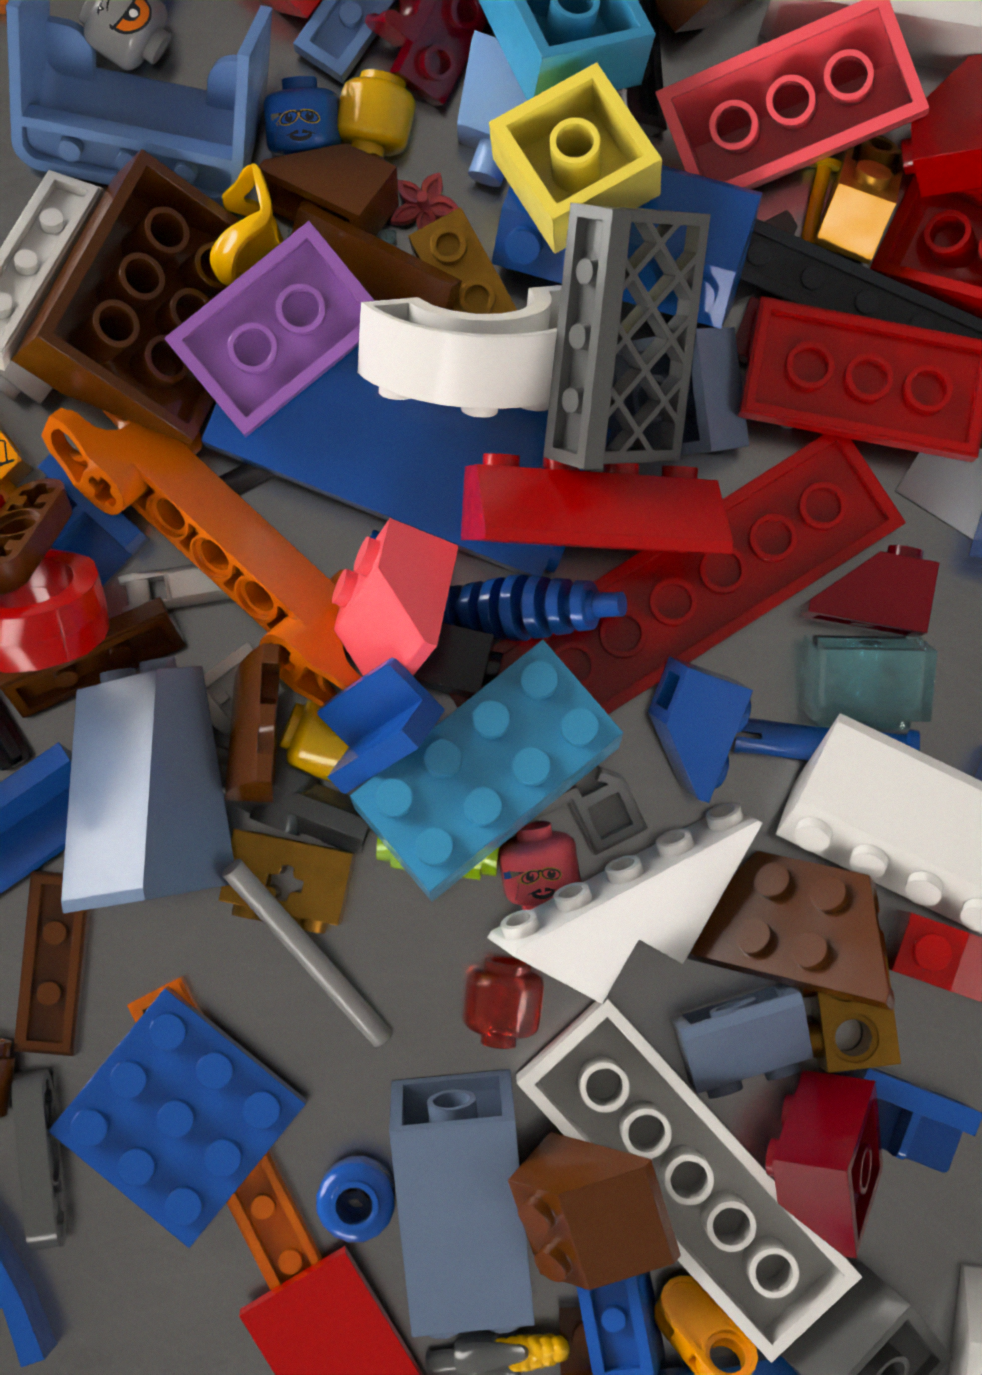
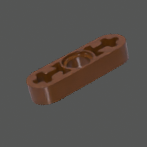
[0,478,73,595]

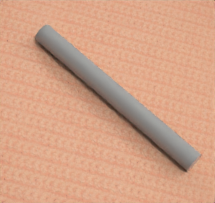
[222,859,392,1048]

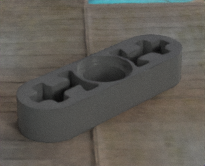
[12,1069,67,1250]

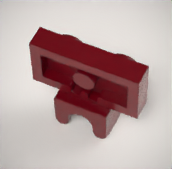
[365,0,488,106]

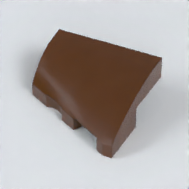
[224,643,280,803]

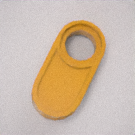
[654,1276,758,1375]

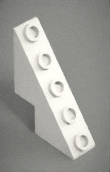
[487,802,763,1004]

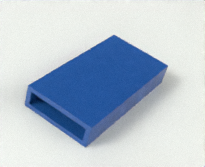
[201,345,612,577]

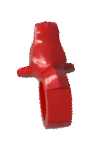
[0,494,110,673]

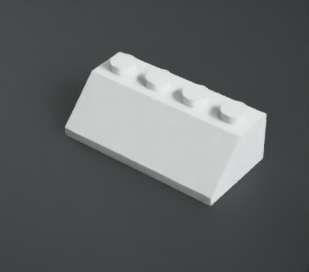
[776,713,982,934]

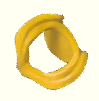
[209,163,284,286]

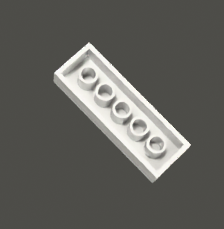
[516,996,862,1363]

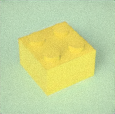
[489,62,662,254]

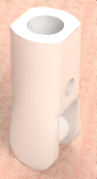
[118,564,230,612]

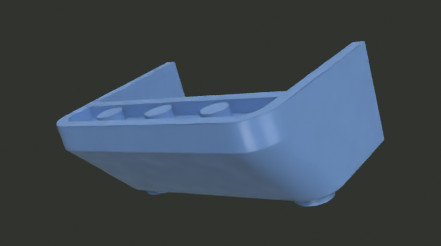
[6,0,273,207]

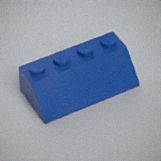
[491,165,763,329]

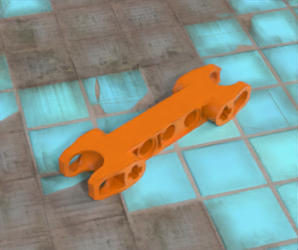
[41,408,361,707]

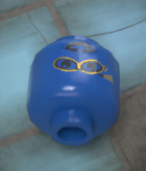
[263,76,342,156]
[316,1156,397,1242]

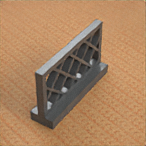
[543,202,711,469]

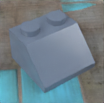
[608,327,749,456]
[669,983,813,1099]

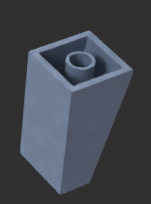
[61,657,234,913]
[389,1069,535,1339]

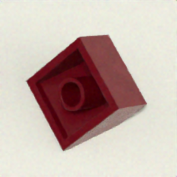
[765,1070,883,1259]

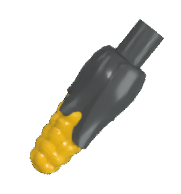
[425,1330,570,1375]

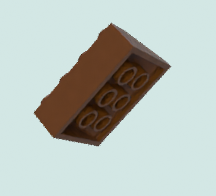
[10,149,241,444]

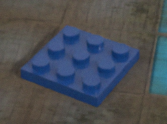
[48,986,308,1248]

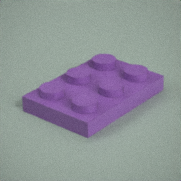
[164,221,375,438]

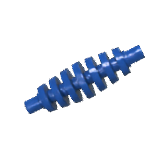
[442,574,627,641]

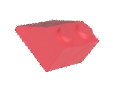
[332,518,458,676]

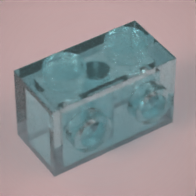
[799,635,938,730]

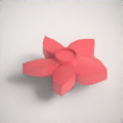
[390,172,459,230]

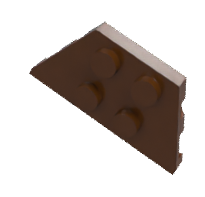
[686,850,895,1011]

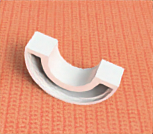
[357,285,562,418]

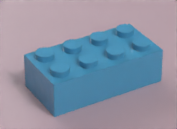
[478,0,656,101]
[350,640,624,902]

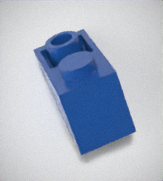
[648,656,753,803]

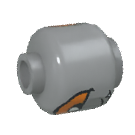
[79,0,172,70]

